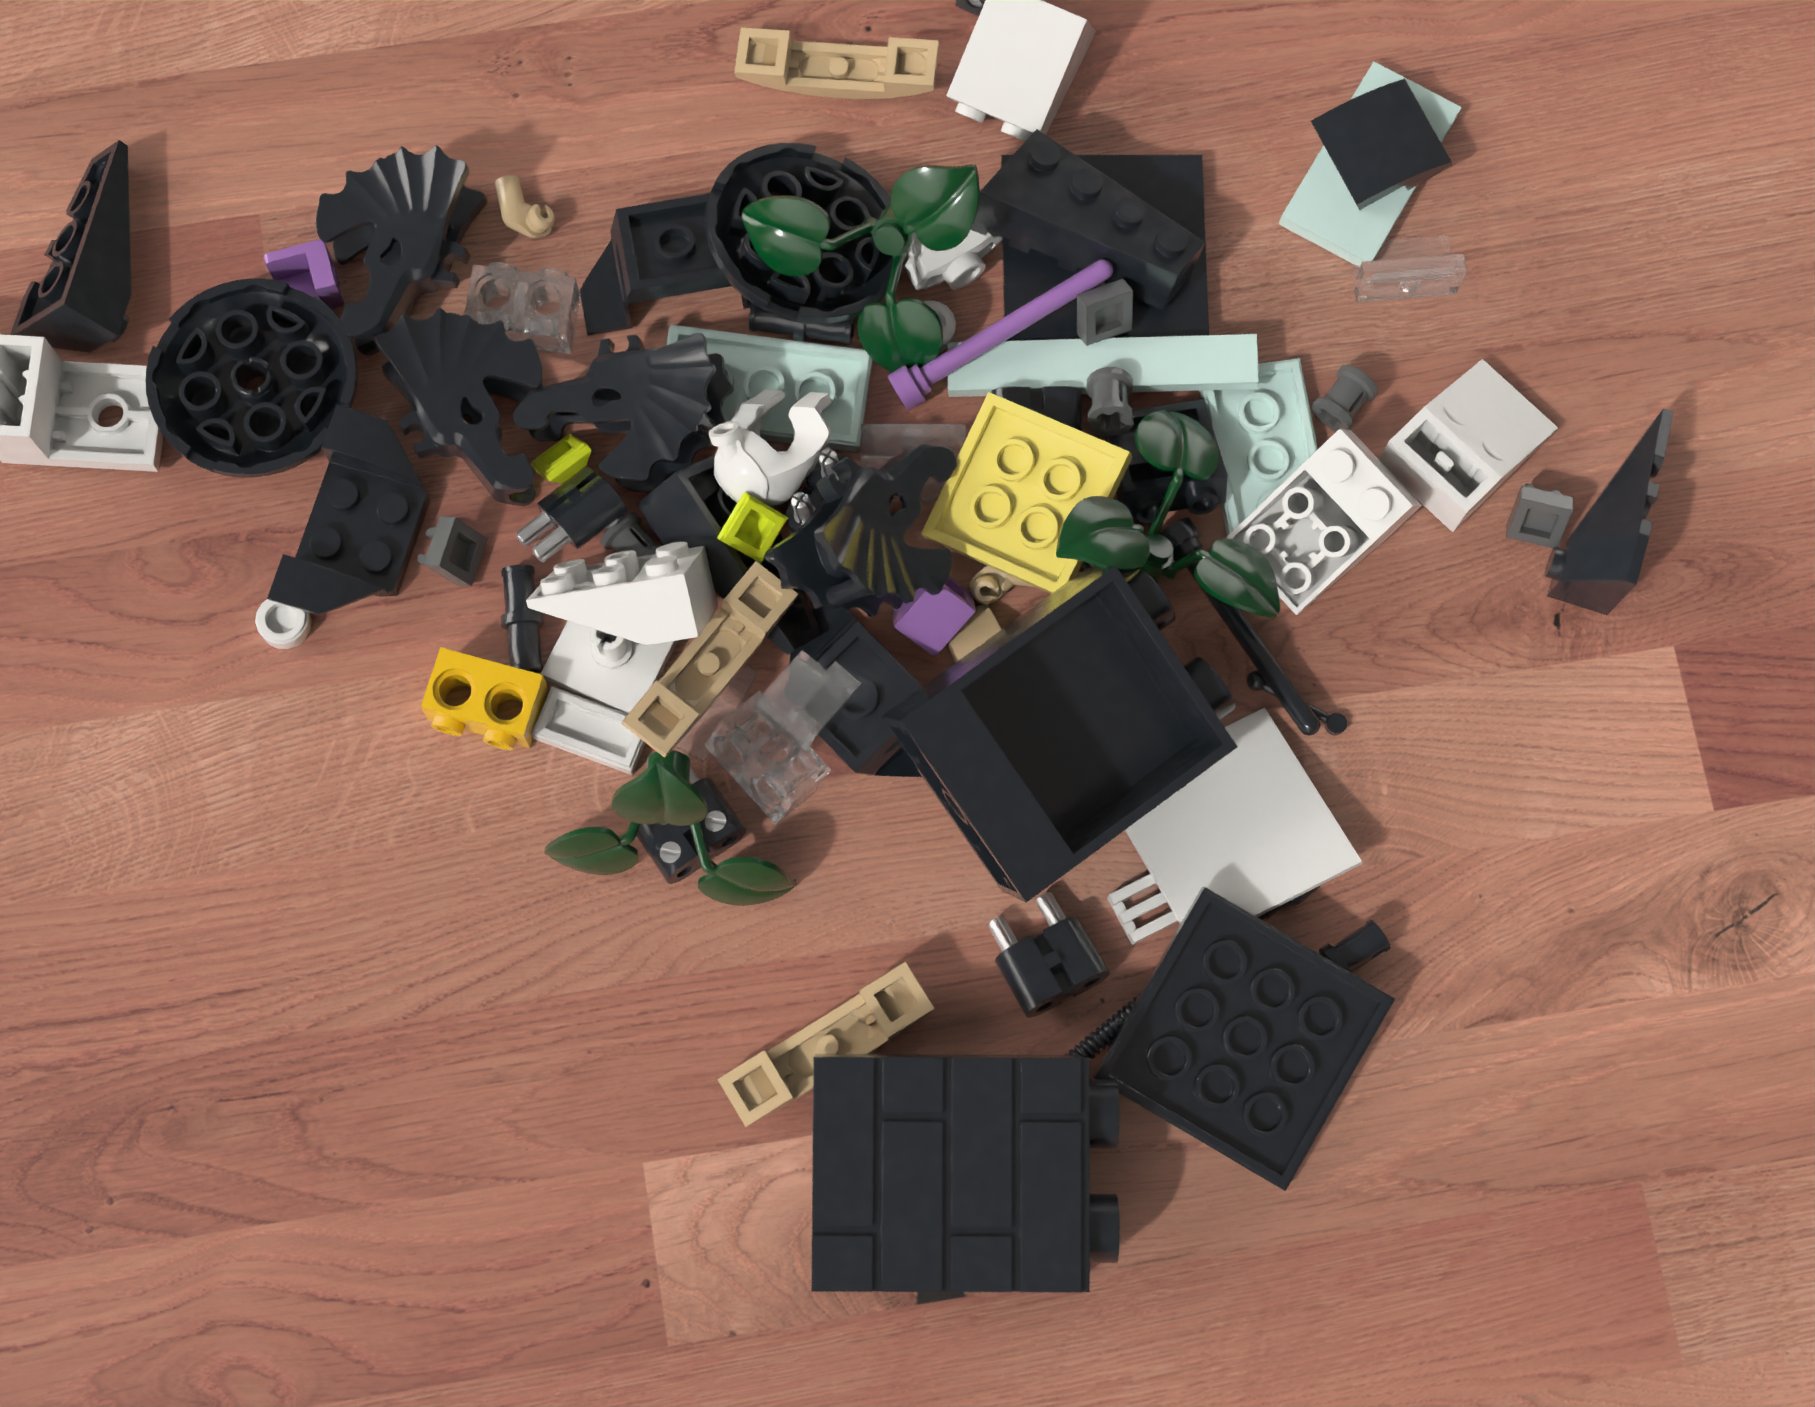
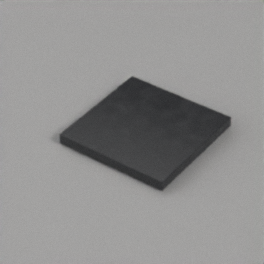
[1001,155,1209,341]
[1092,886,1395,1191]

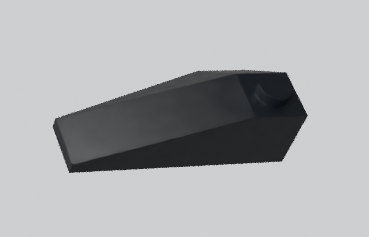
[10,140,131,353]
[1544,409,1673,615]
[637,455,822,655]

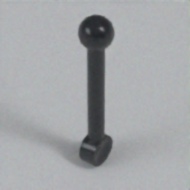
[1247,670,1347,736]

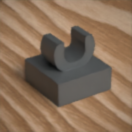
[1077,279,1133,346]
[1506,483,1573,548]
[417,516,488,587]

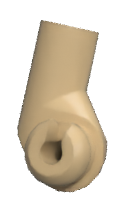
[495,175,555,239]
[969,565,1037,604]

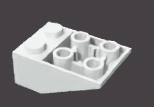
[1379,359,1558,532]
[1225,429,1422,615]
[526,542,718,645]

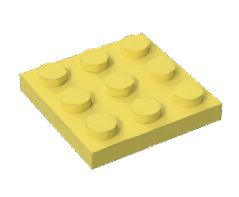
[921,392,1133,594]

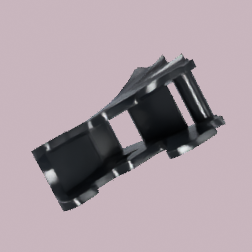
[315,145,487,355]
[375,308,543,506]
[513,333,734,493]
[764,444,957,617]

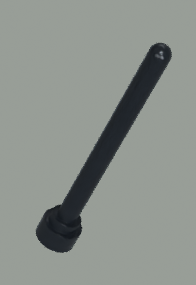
[1160,517,1320,736]

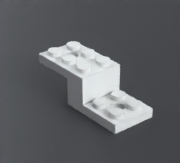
[0,334,163,472]

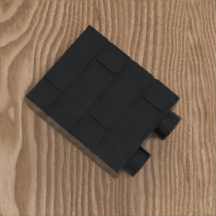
[881,566,1238,903]
[811,1054,1120,1293]

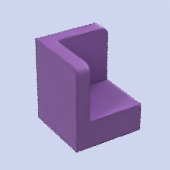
[264,239,345,309]
[892,575,976,656]

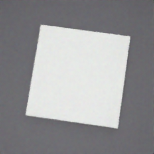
[1125,708,1362,924]

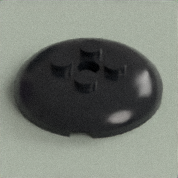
[704,143,894,324]
[145,278,358,478]

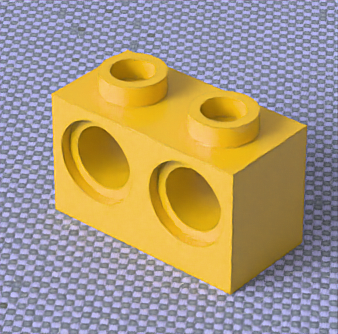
[420,647,549,751]

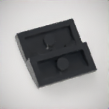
[1311,79,1453,211]

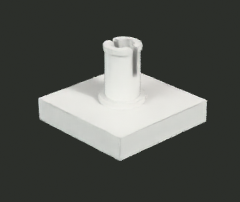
[541,621,678,714]

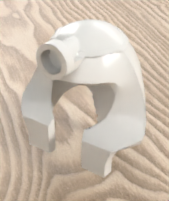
[709,389,832,507]

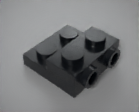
[1105,399,1228,523]

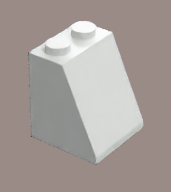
[946,0,1096,141]

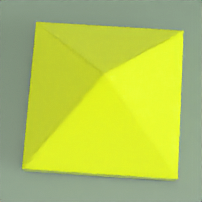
[530,434,592,483]
[717,492,788,563]

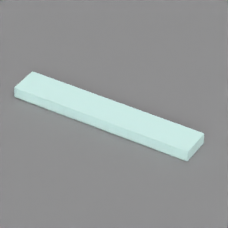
[947,334,1259,397]

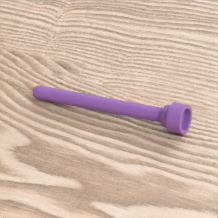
[887,259,1113,411]

